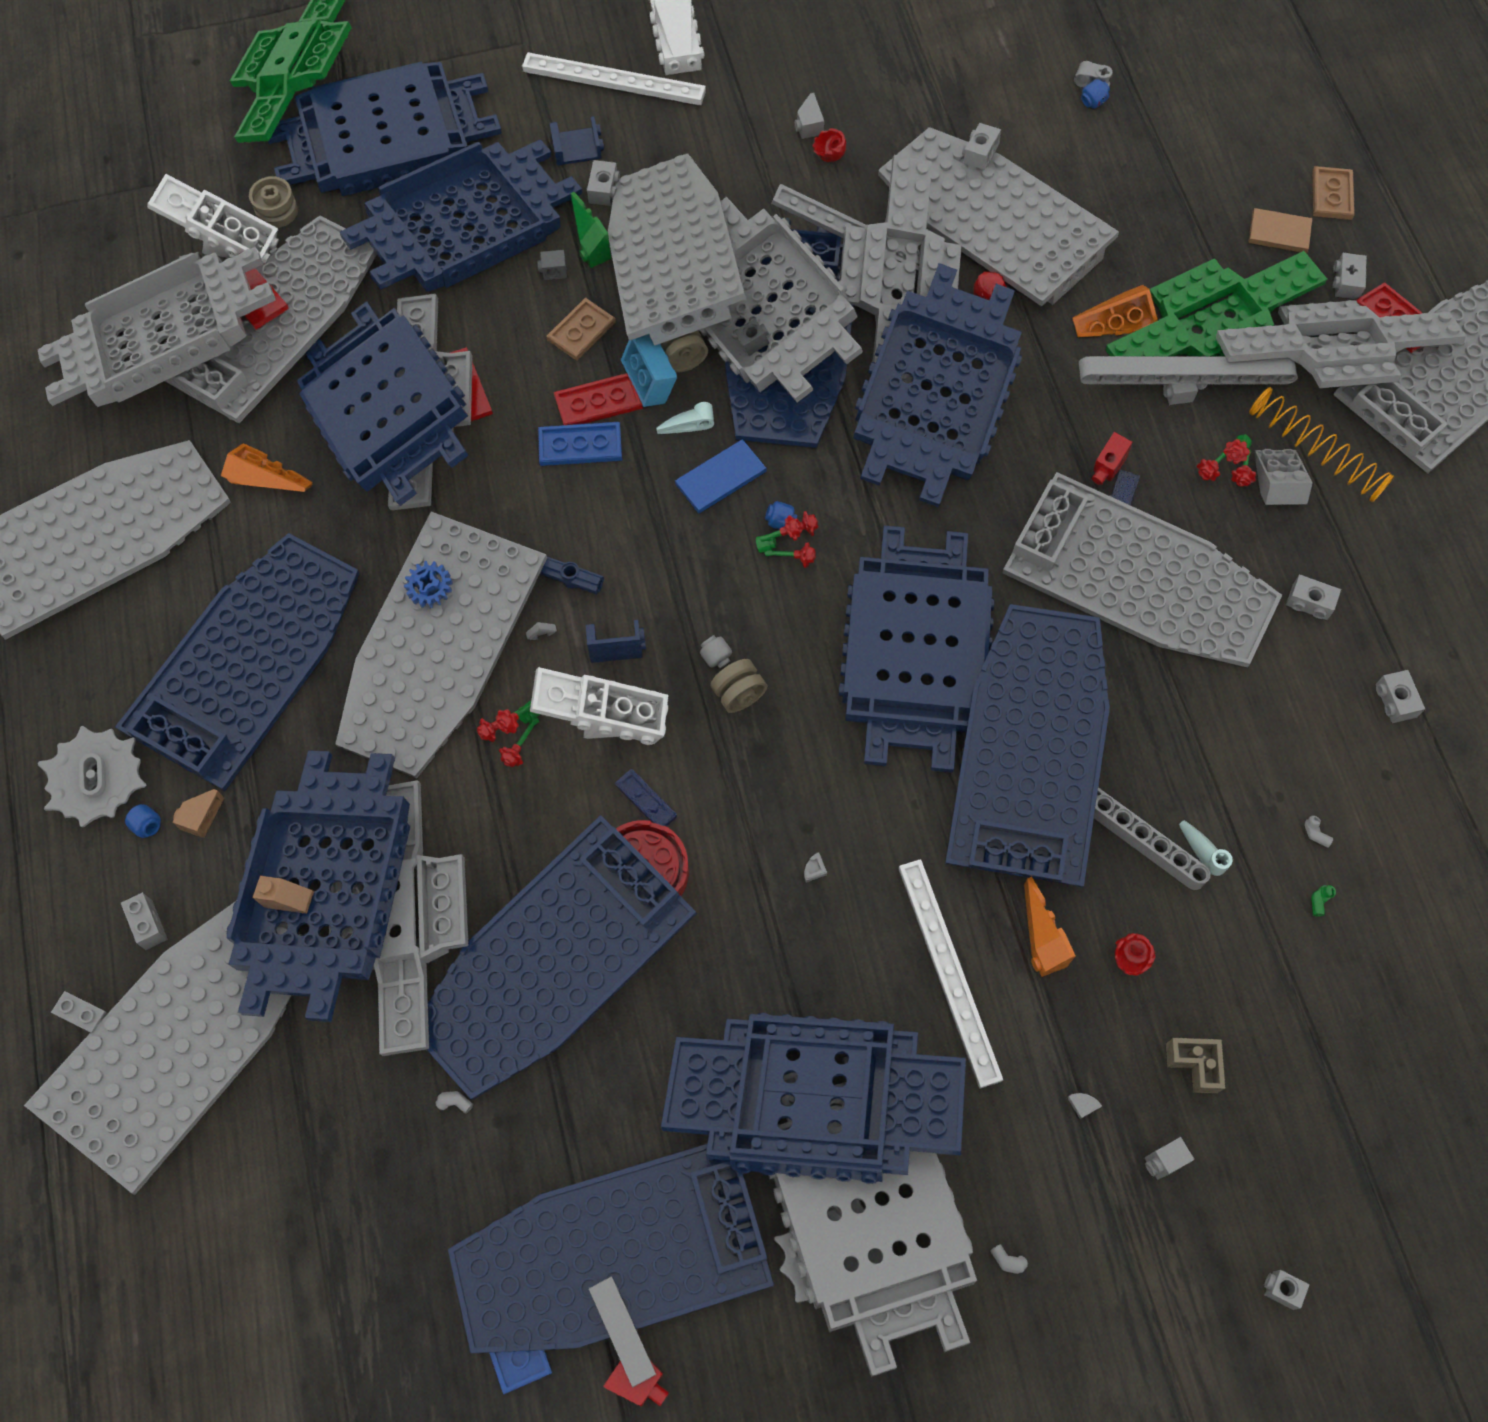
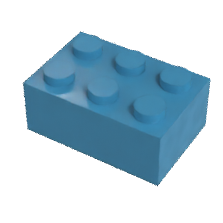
[621,334,677,407]

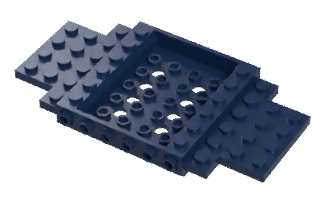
[661,1013,966,1184]

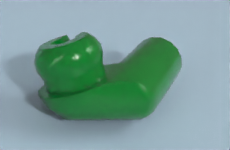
[1311,885,1336,917]

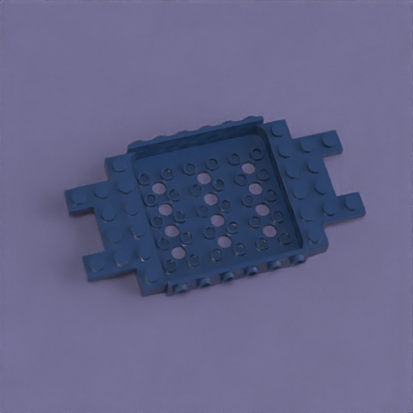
[268,61,502,196]
[340,139,582,292]
[853,263,1022,507]
[297,302,469,506]
[839,526,994,773]
[226,751,411,1022]

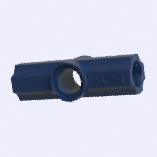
[540,557,604,594]

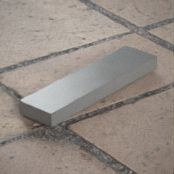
[589,1276,656,1387]

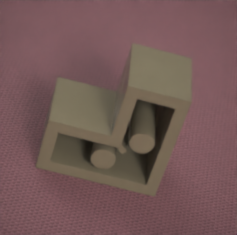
[1166,1038,1225,1093]

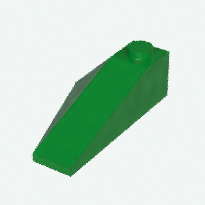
[571,192,611,268]

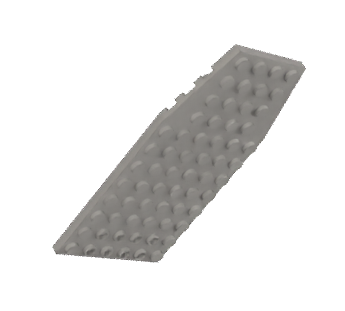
[878,127,1119,306]
[608,153,746,346]
[165,216,377,423]
[1334,280,1488,473]
[0,440,231,640]
[1002,472,1282,667]
[336,512,547,778]
[24,901,302,1195]

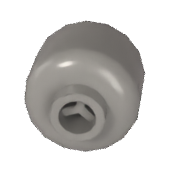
[700,635,732,668]

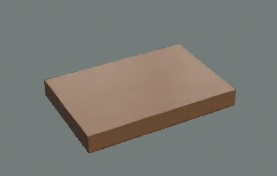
[1313,166,1354,220]
[1248,208,1312,253]
[546,298,616,361]

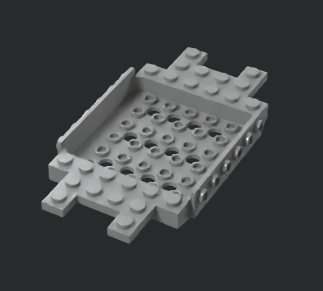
[699,197,863,402]
[38,246,276,407]
[768,1056,977,1377]

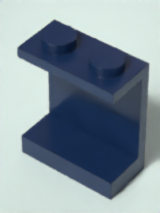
[550,116,604,166]
[586,620,646,663]

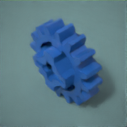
[404,561,453,608]

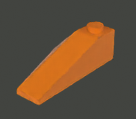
[1072,285,1158,337]
[221,443,313,492]
[1024,877,1075,977]

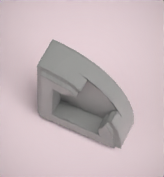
[526,622,557,640]
[804,852,827,882]
[1067,1093,1102,1119]

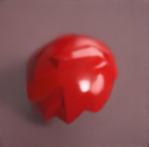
[812,128,846,162]
[973,271,1007,300]
[1115,933,1156,976]

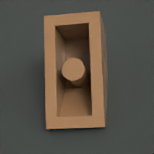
[173,789,224,838]
[253,876,314,914]

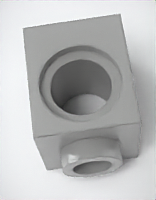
[1264,1270,1309,1310]

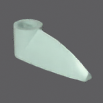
[656,402,714,434]
[1179,820,1233,876]

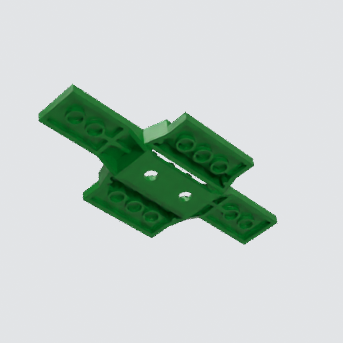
[230,0,352,143]
[1105,251,1327,357]

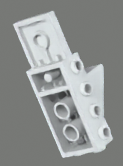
[649,0,704,75]
[147,174,279,264]
[530,667,668,745]

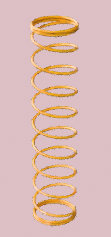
[1249,387,1394,502]

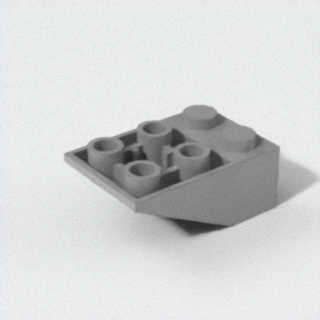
[1254,449,1313,505]

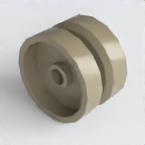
[249,177,298,228]
[661,330,708,372]
[710,659,768,713]

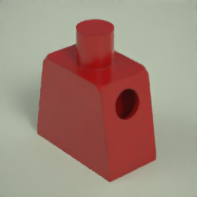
[1092,432,1132,485]
[603,1360,669,1406]

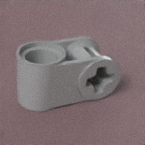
[1074,61,1112,87]

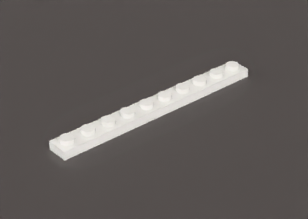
[522,53,706,105]
[899,859,1003,1089]

